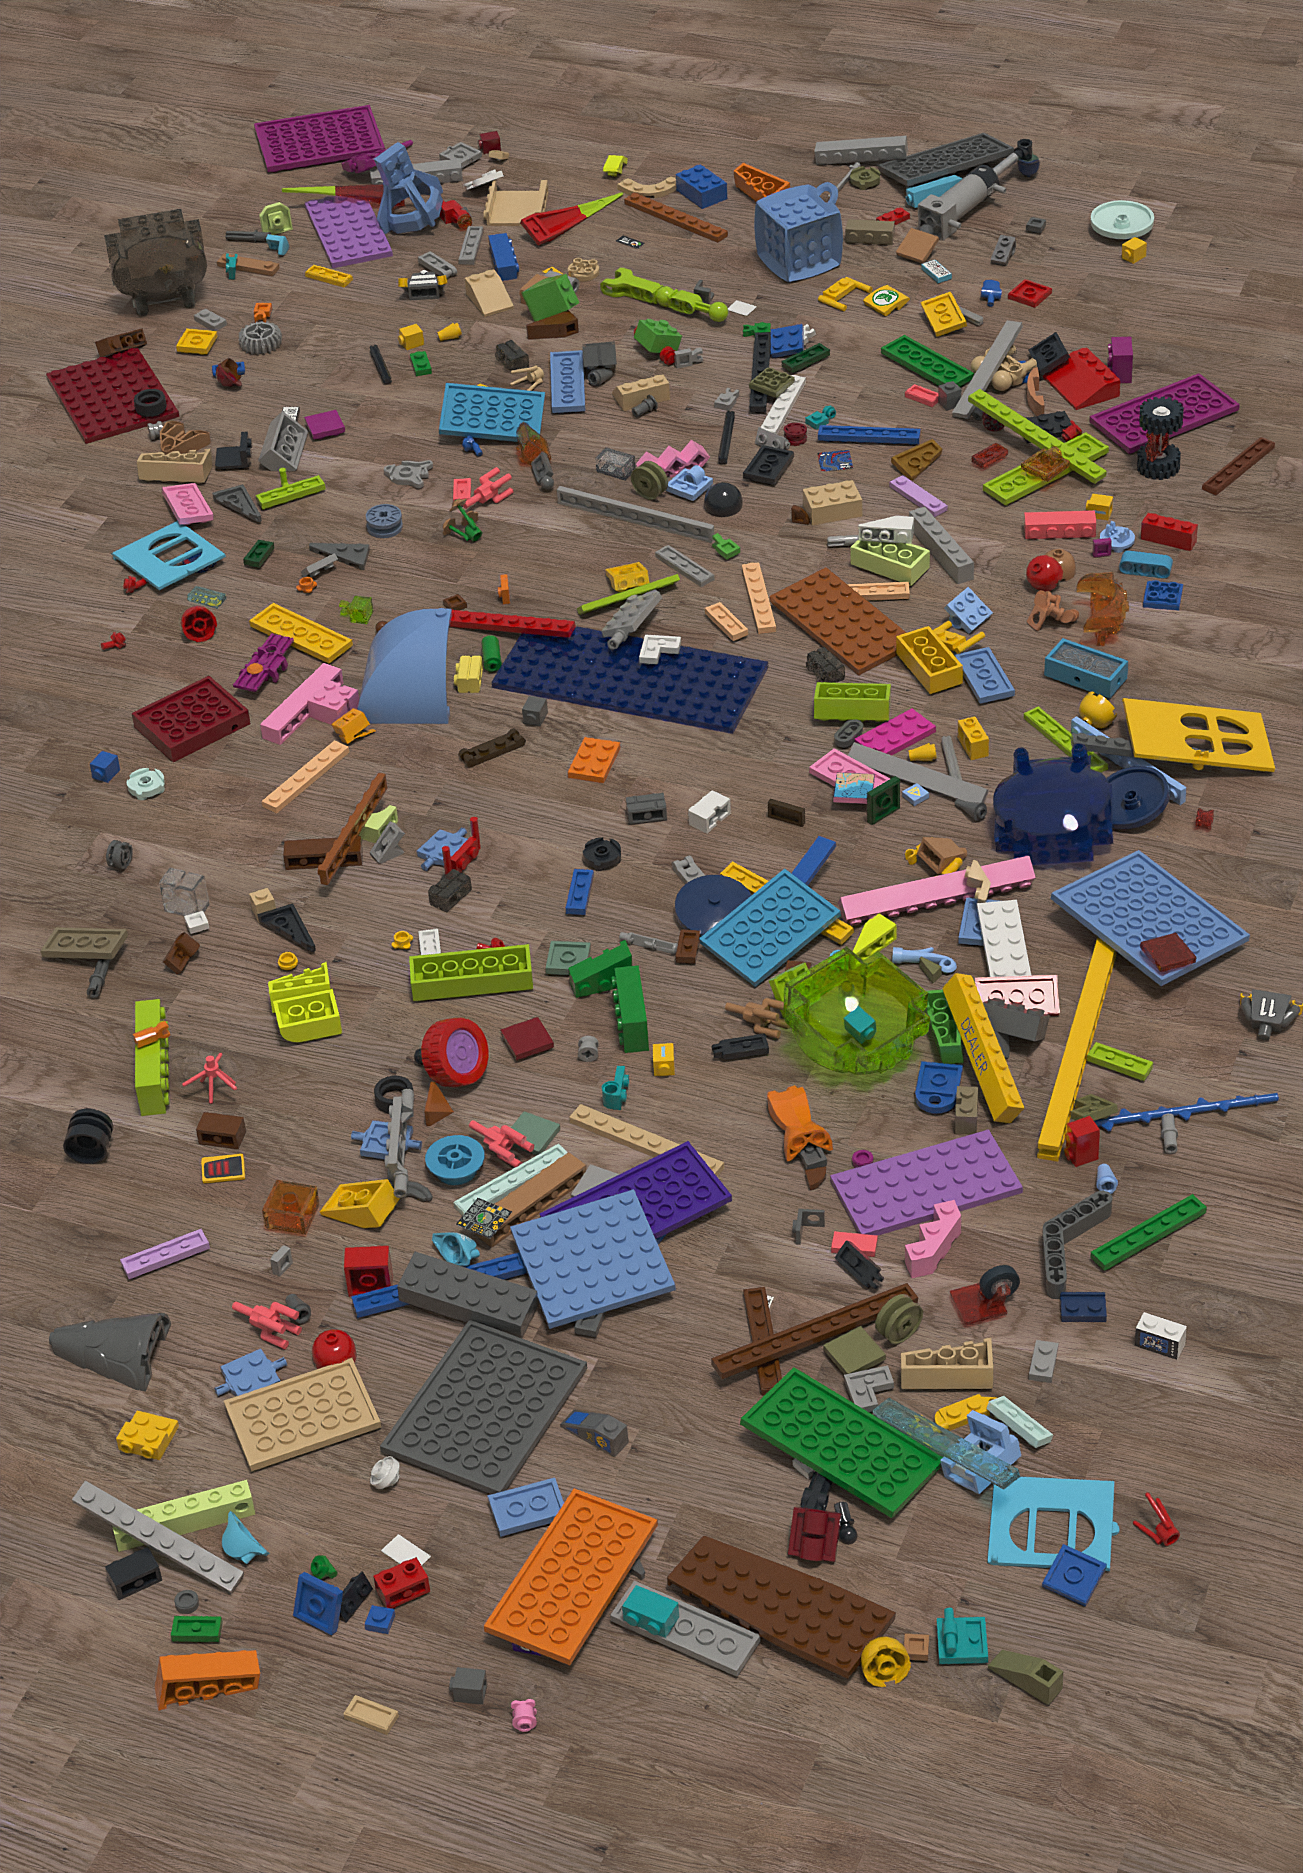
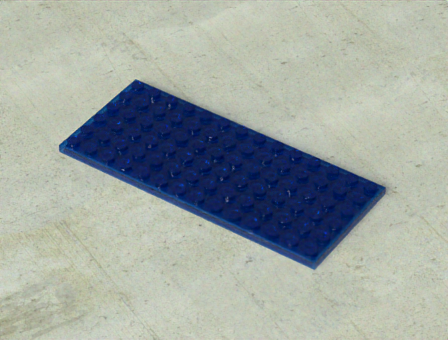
[491,626,769,734]

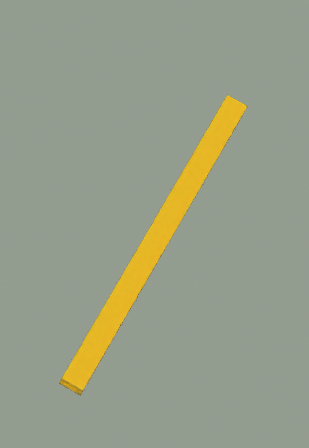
[1037,938,1117,1162]

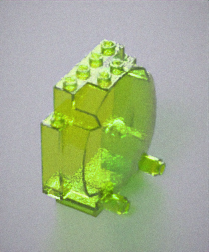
[783,946,930,1075]

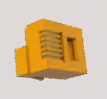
[331,708,376,744]

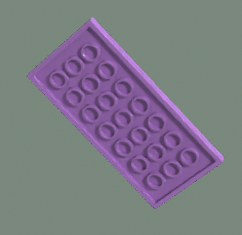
[304,190,393,268]
[830,1129,1023,1236]

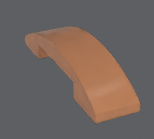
[1027,367,1045,416]

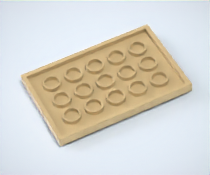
[224,1358,381,1471]

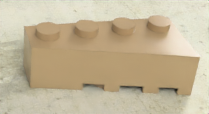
[137,449,213,484]
[901,1338,993,1389]

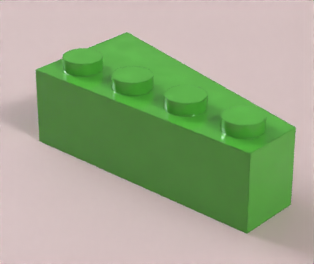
[921,990,964,1064]

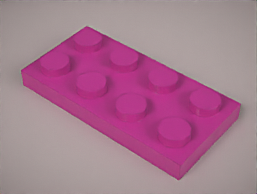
[854,708,936,755]

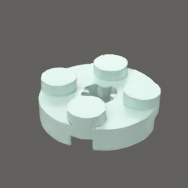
[127,768,165,800]

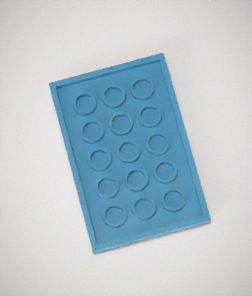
[439,383,545,444]
[699,868,841,987]

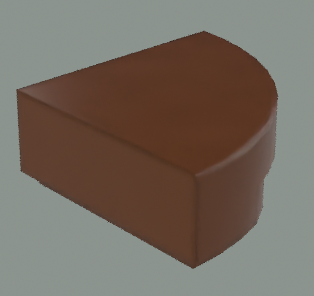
[791,505,810,525]
[805,1166,826,1190]

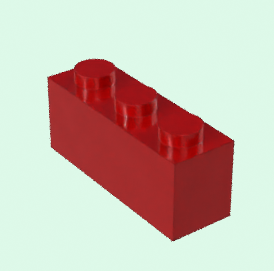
[1141,513,1198,551]

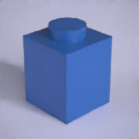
[90,751,120,783]

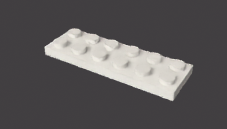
[977,900,1031,977]

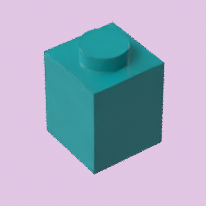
[843,1006,877,1044]

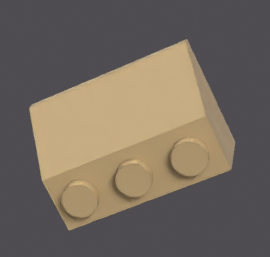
[612,375,670,411]

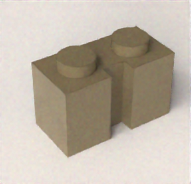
[955,1086,978,1135]

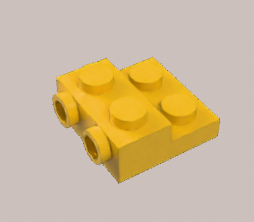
[605,562,649,592]
[116,1410,179,1460]

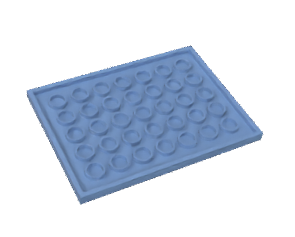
[1051,850,1250,986]

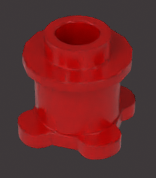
[1061,420,1083,442]

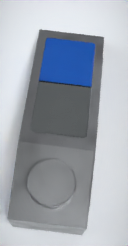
[560,1409,629,1457]

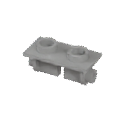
[755,427,790,449]

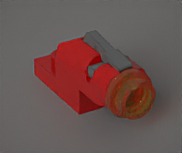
[439,200,472,229]

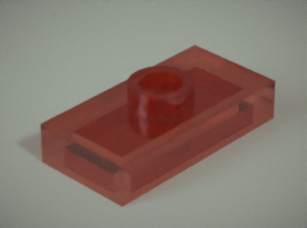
[971,443,1008,469]

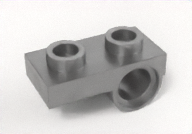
[991,235,1016,266]

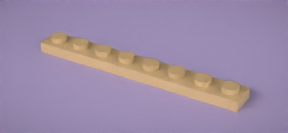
[569,1104,724,1177]

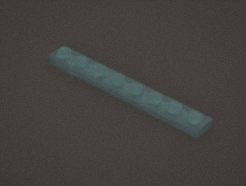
[873,1398,1020,1490]

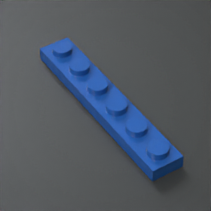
[818,425,921,445]

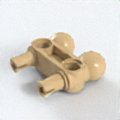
[970,344,1037,391]

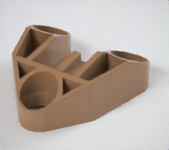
[160,421,211,455]

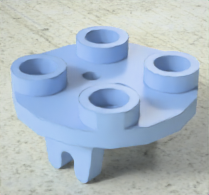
[1100,521,1135,553]

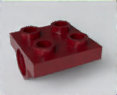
[788,1506,842,1562]

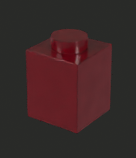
[478,131,501,154]

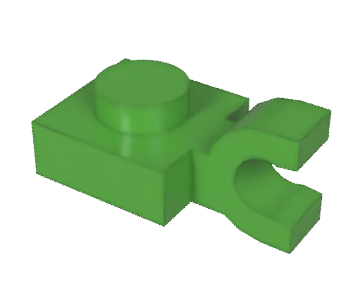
[712,533,740,560]

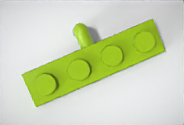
[256,468,326,509]

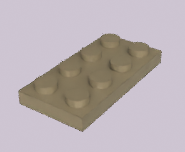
[40,927,128,960]

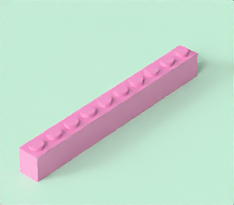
[838,856,1036,926]

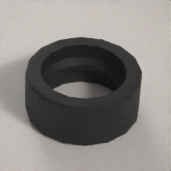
[134,389,167,417]
[374,1075,413,1114]

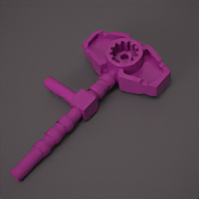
[341,140,413,173]

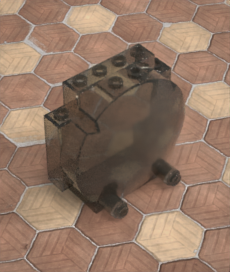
[104,209,207,316]

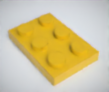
[920,292,967,337]

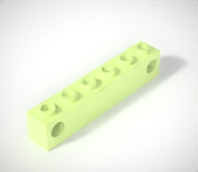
[112,1480,255,1552]

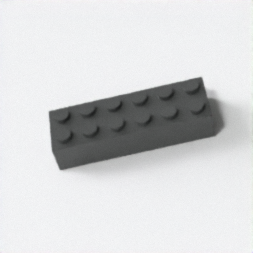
[397,1251,538,1338]

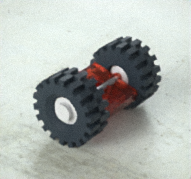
[1137,396,1184,480]

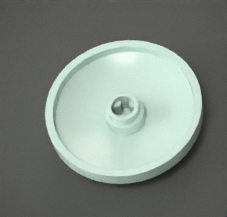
[1090,200,1154,239]

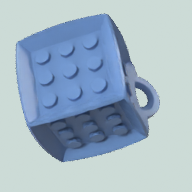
[754,182,843,282]

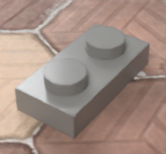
[194,309,227,331]
[301,553,338,578]
[1029,1340,1059,1383]

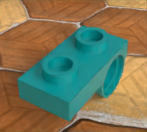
[602,1066,629,1110]

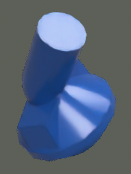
[462,435,483,457]

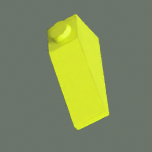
[852,914,897,969]

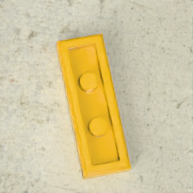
[305,265,353,288]

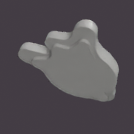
[384,460,433,488]

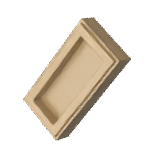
[344,1695,399,1735]

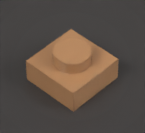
[904,1634,929,1661]

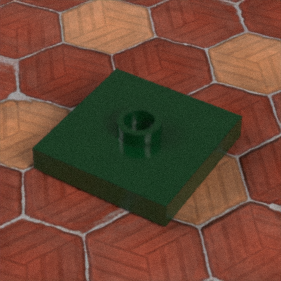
[867,776,900,825]

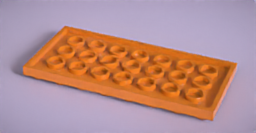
[484,1488,658,1665]

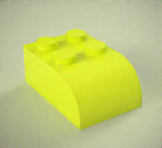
[273,989,342,1042]

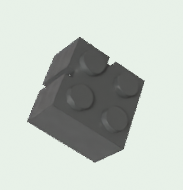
[582,341,617,369]

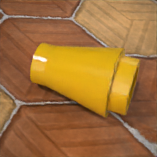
[437,323,462,341]
[909,743,937,761]

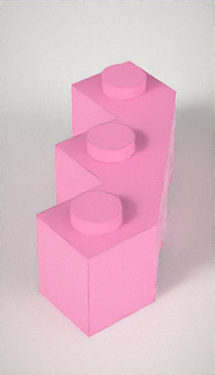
[636,440,710,478]
[905,1200,961,1278]

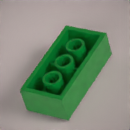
[611,965,649,1053]

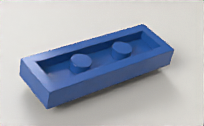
[566,869,594,915]

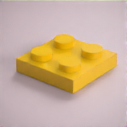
[176,328,218,355]

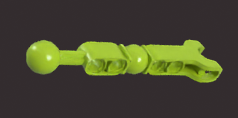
[600,268,729,322]

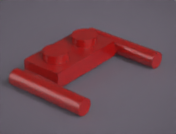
[442,817,481,880]

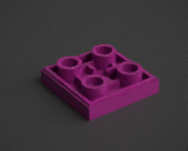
[304,410,345,439]

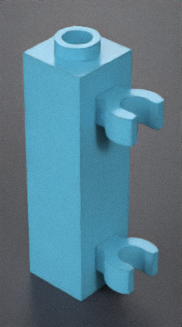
[905,175,962,208]

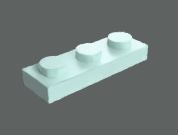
[986,1396,1053,1448]

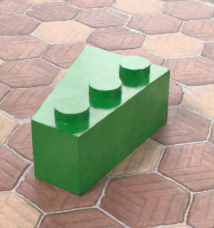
[568,940,633,998]

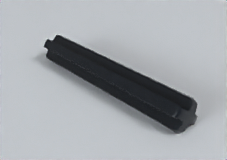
[369,345,392,384]

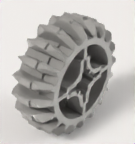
[238,321,282,355]

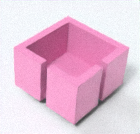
[307,680,359,725]

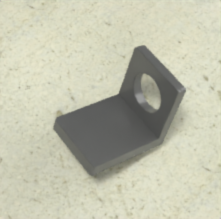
[792,1209,825,1245]

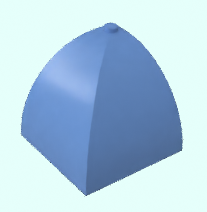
[357,608,452,724]

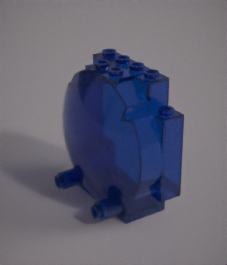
[993,743,1114,865]

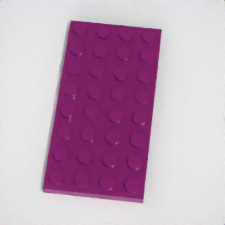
[1089,373,1240,454]

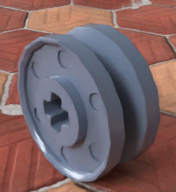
[366,504,403,538]

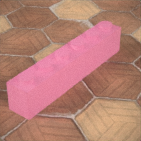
[260,663,343,745]

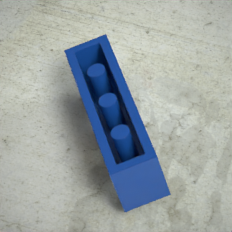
[488,233,519,281]

